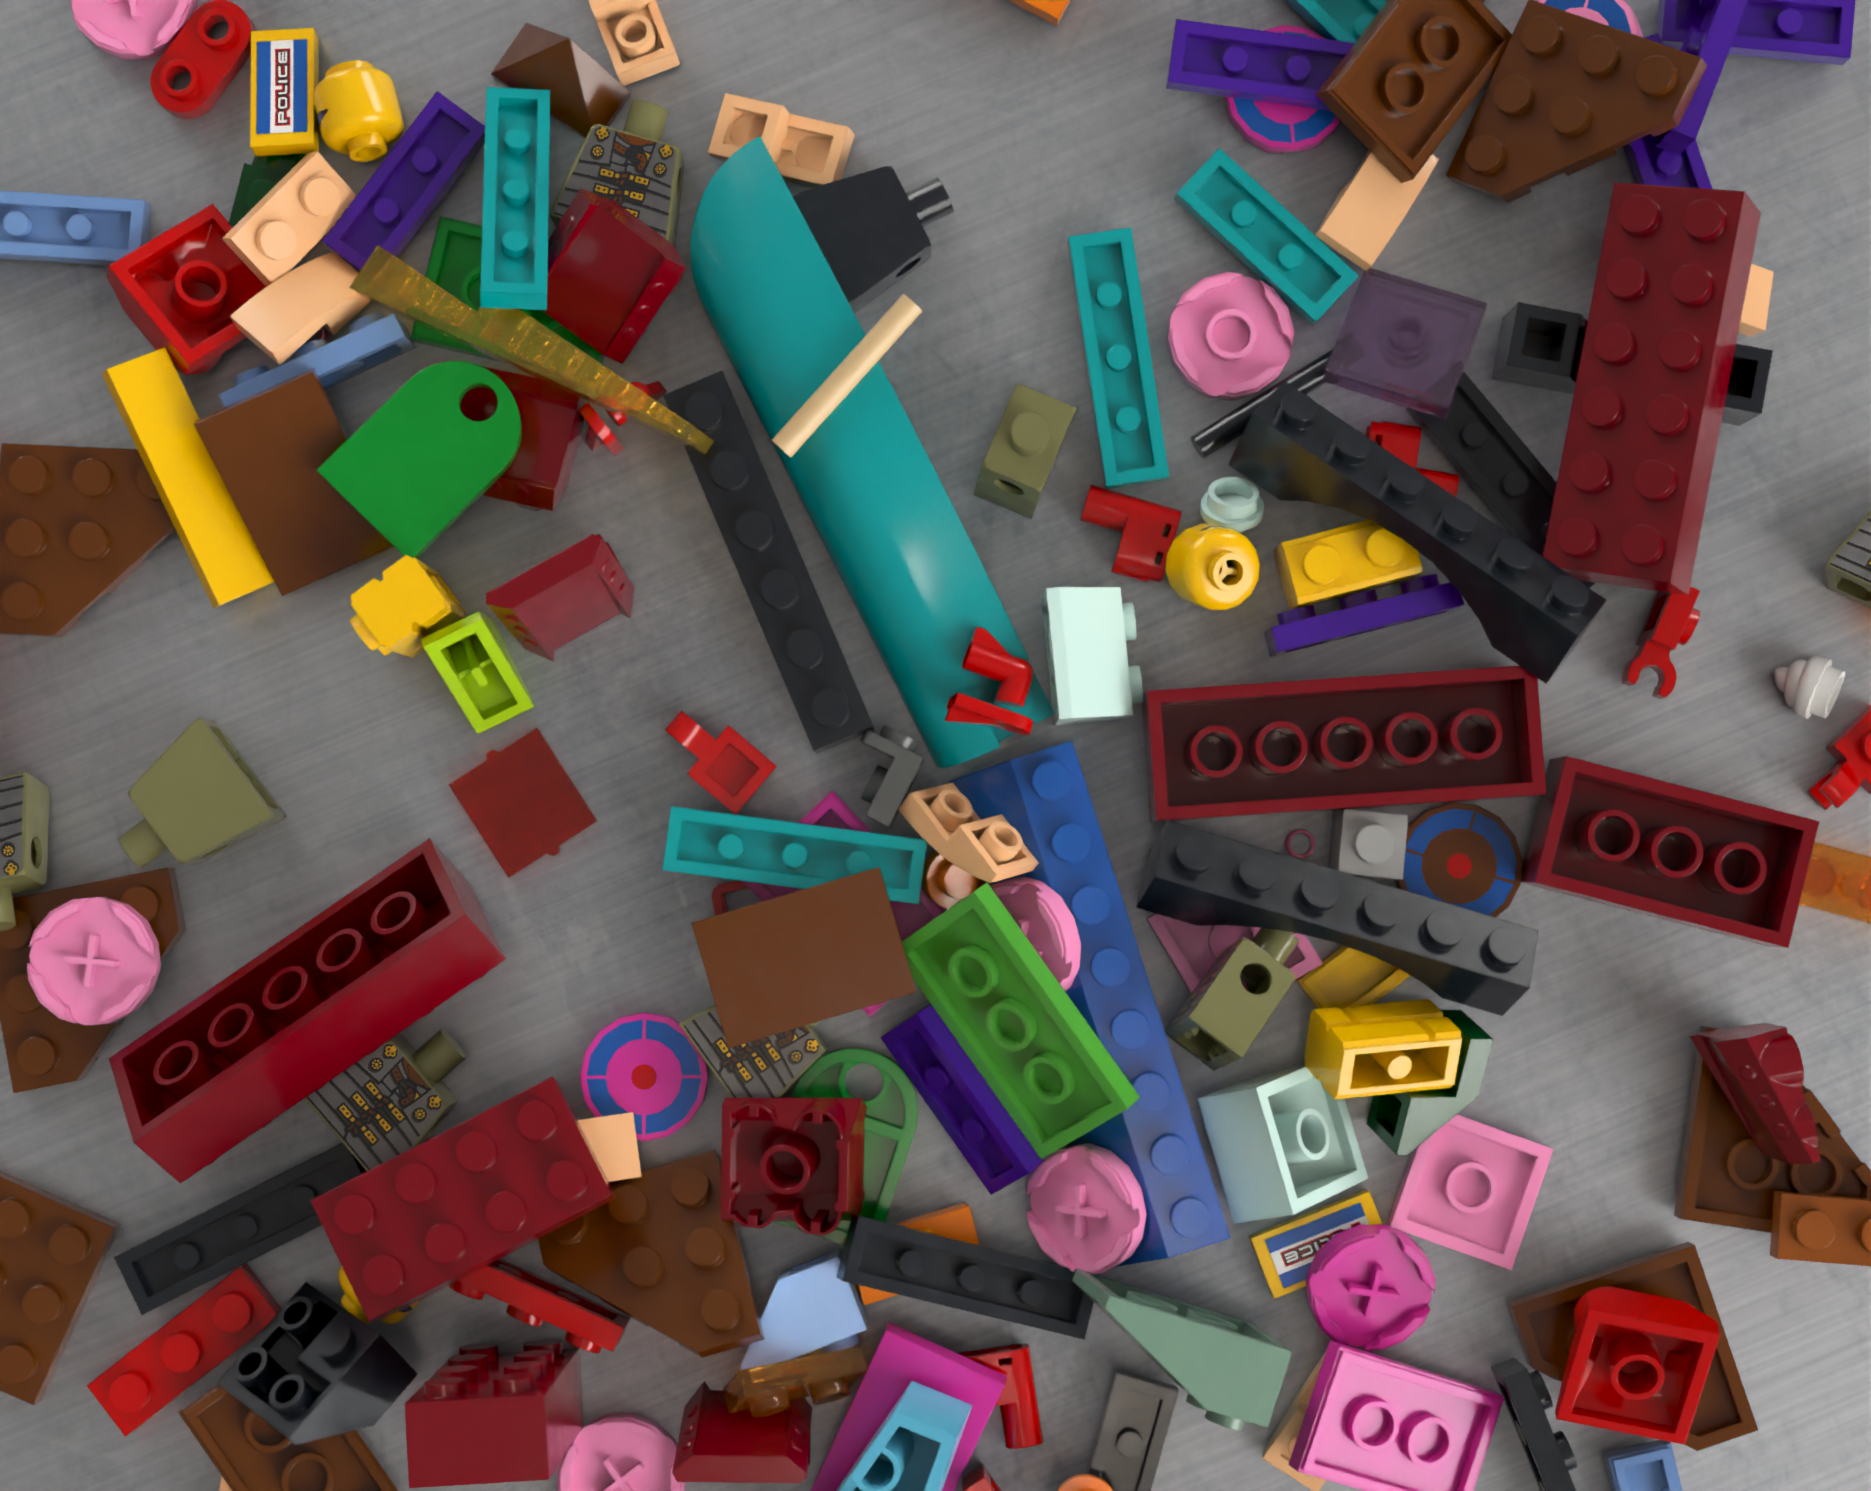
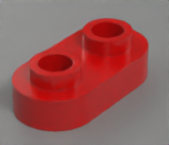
[150,0,256,119]

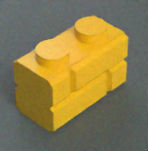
[1273,520,1423,610]
[349,555,467,658]
[1304,999,1462,1100]

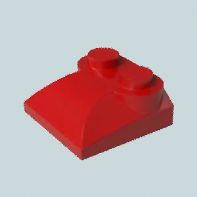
[107,204,267,375]
[1555,1287,1720,1445]

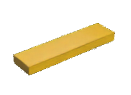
[102,347,275,609]

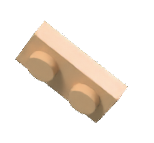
[222,151,357,286]

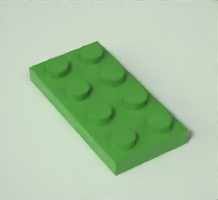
[902,882,1140,1159]

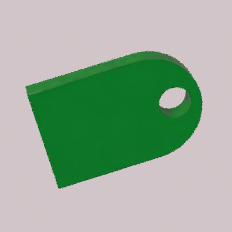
[317,361,522,559]
[772,1047,918,1246]

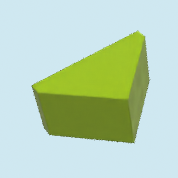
[421,611,534,734]

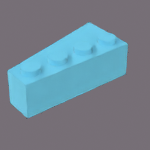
[836,1381,973,1491]

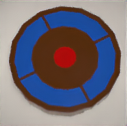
[1395,803,1523,918]

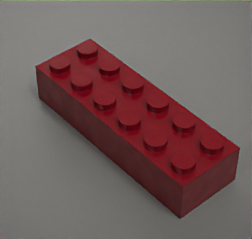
[1543,183,1761,595]
[1142,666,1546,822]
[109,838,506,1184]

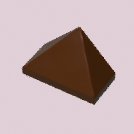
[491,23,631,139]

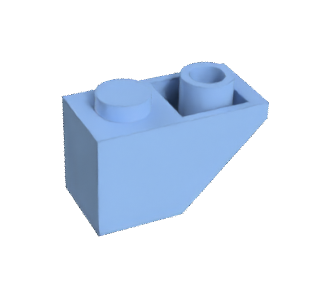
[740,1248,868,1380]

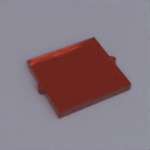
[449,728,598,878]

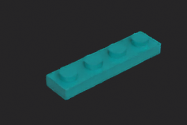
[480,87,550,310]
[1067,227,1169,489]
[662,806,927,904]

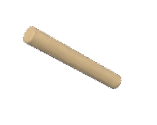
[771,294,923,458]

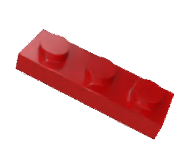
[449,1259,631,1354]
[87,1263,281,1437]

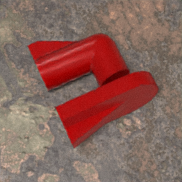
[578,381,667,456]
[944,627,1034,735]

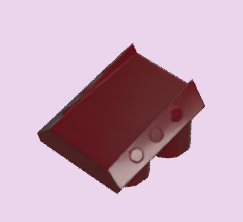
[542,188,687,364]
[461,366,586,511]
[486,534,635,662]
[1689,1023,1821,1164]
[721,1098,867,1236]
[672,1381,812,1484]

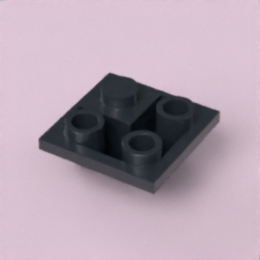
[216,1282,418,1445]

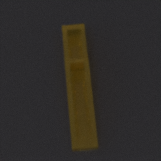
[349,245,714,454]

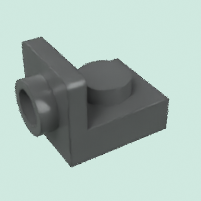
[860,725,925,828]

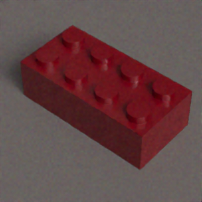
[1521,756,1820,948]
[310,1076,616,1322]
[405,1339,584,1488]

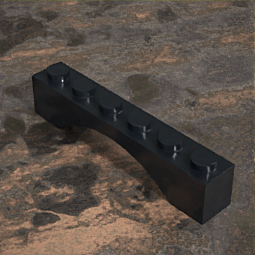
[663,370,875,754]
[1228,381,1606,684]
[1136,820,1538,1016]

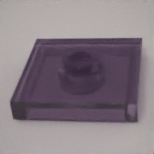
[1324,268,1487,419]

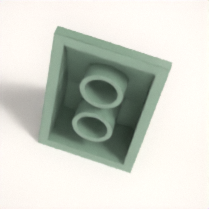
[1072,1268,1292,1431]

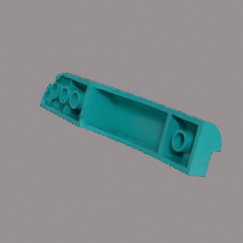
[690,136,1054,768]

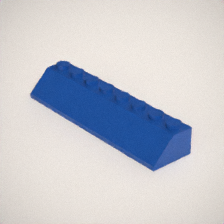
[948,740,1231,1267]

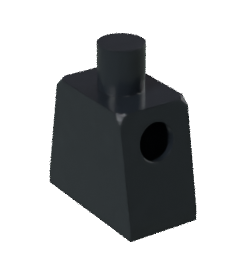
[793,166,954,313]

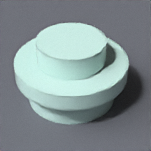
[1200,477,1264,533]

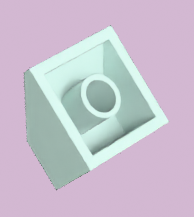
[1041,587,1143,726]
[1197,1063,1368,1224]

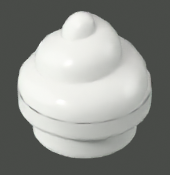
[1774,655,1845,719]

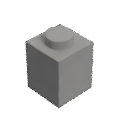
[1328,809,1409,880]

